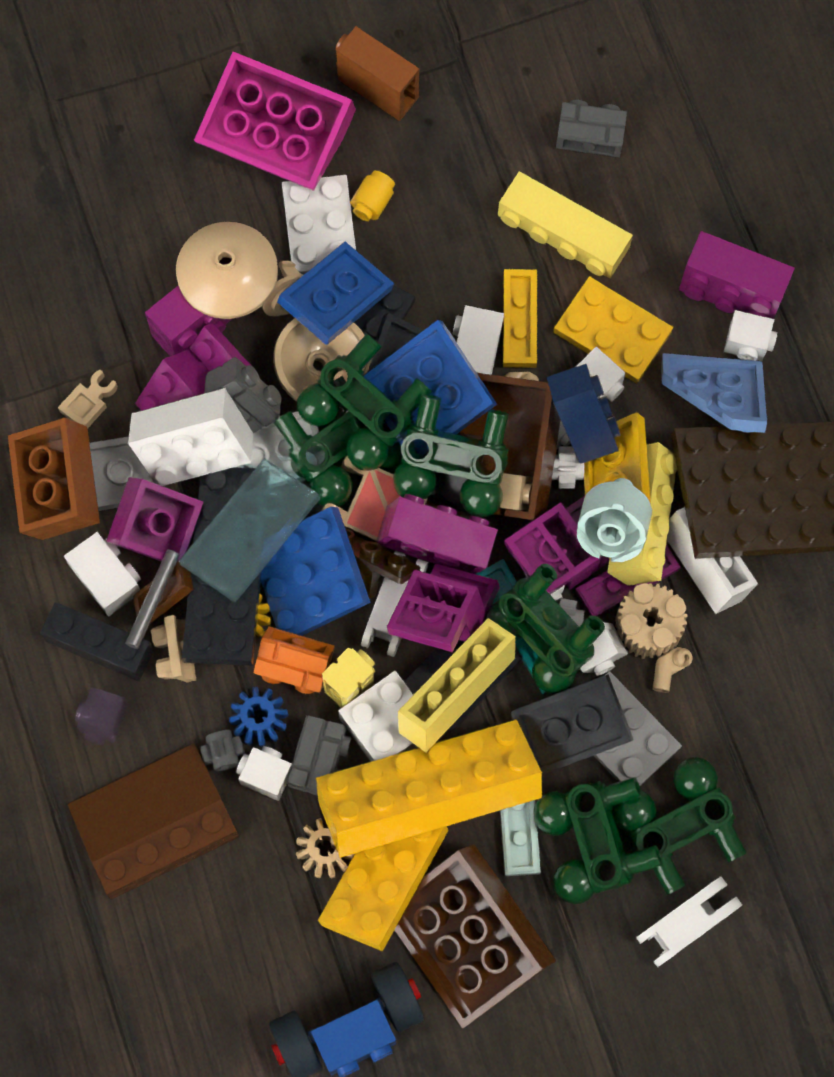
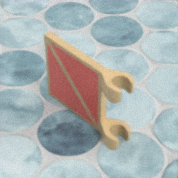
[321,455,428,541]

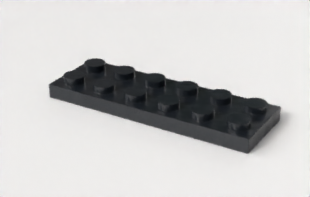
[182,467,270,666]

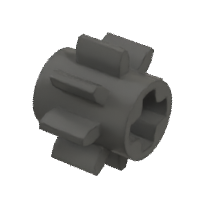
[200,730,245,772]

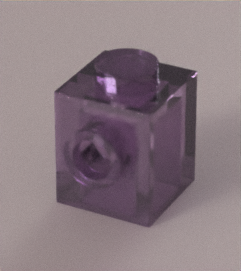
[75,687,128,745]

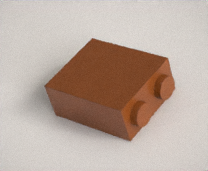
[335,26,419,121]

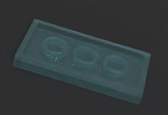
[179,458,320,603]

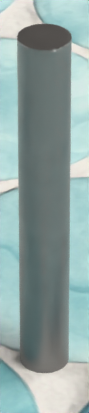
[125,549,180,649]

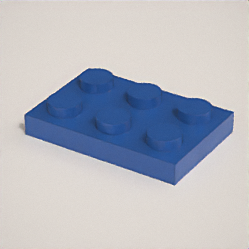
[277,241,394,345]

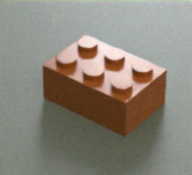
[8,418,100,540]

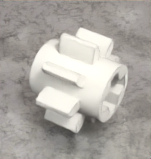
[552,446,584,489]

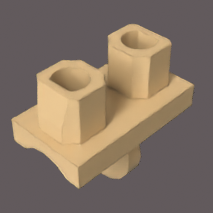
[151,615,196,682]

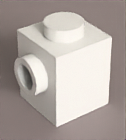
[724,310,777,361]
[579,622,628,676]
[236,746,292,801]

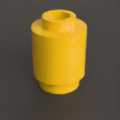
[350,170,395,221]

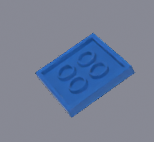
[364,320,497,455]
[261,506,371,636]

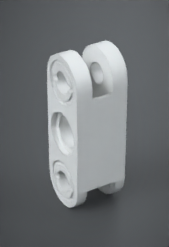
[361,551,428,657]
[637,876,742,967]

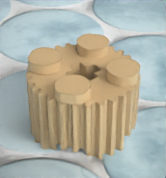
[615,583,687,659]

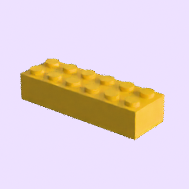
[316,720,542,858]

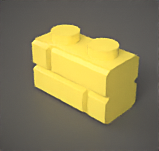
[322,648,375,708]

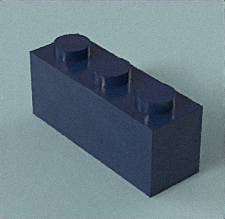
[547,364,621,464]

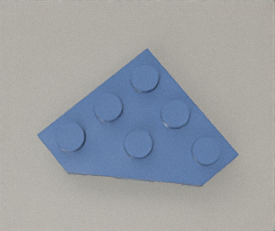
[661,353,767,433]

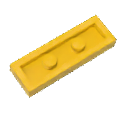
[503,269,537,368]

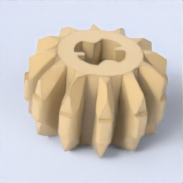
[296,818,355,879]

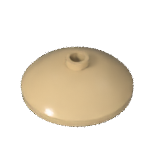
[176,222,278,319]
[273,318,365,408]

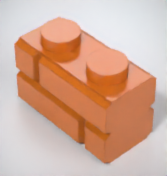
[253,626,335,694]

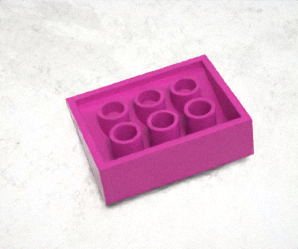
[194,52,356,191]

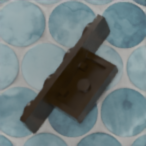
[294,515,421,600]

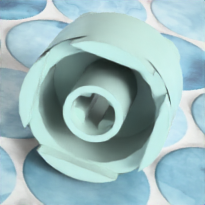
[577,478,652,562]

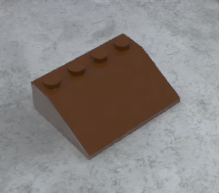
[67,743,239,900]
[395,844,556,1028]

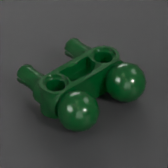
[297,333,432,471]
[274,376,402,507]
[393,394,509,517]
[486,564,605,694]
[612,757,747,895]
[534,777,663,904]

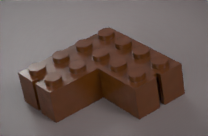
[457,373,561,520]

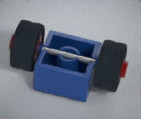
[269,962,424,1077]

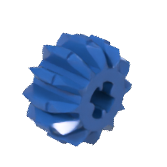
[229,687,288,747]

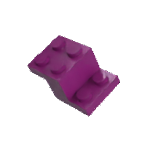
[135,323,251,411]
[504,496,610,595]
[387,564,500,652]

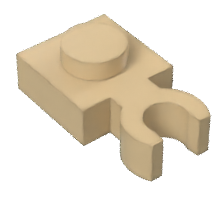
[58,370,118,428]

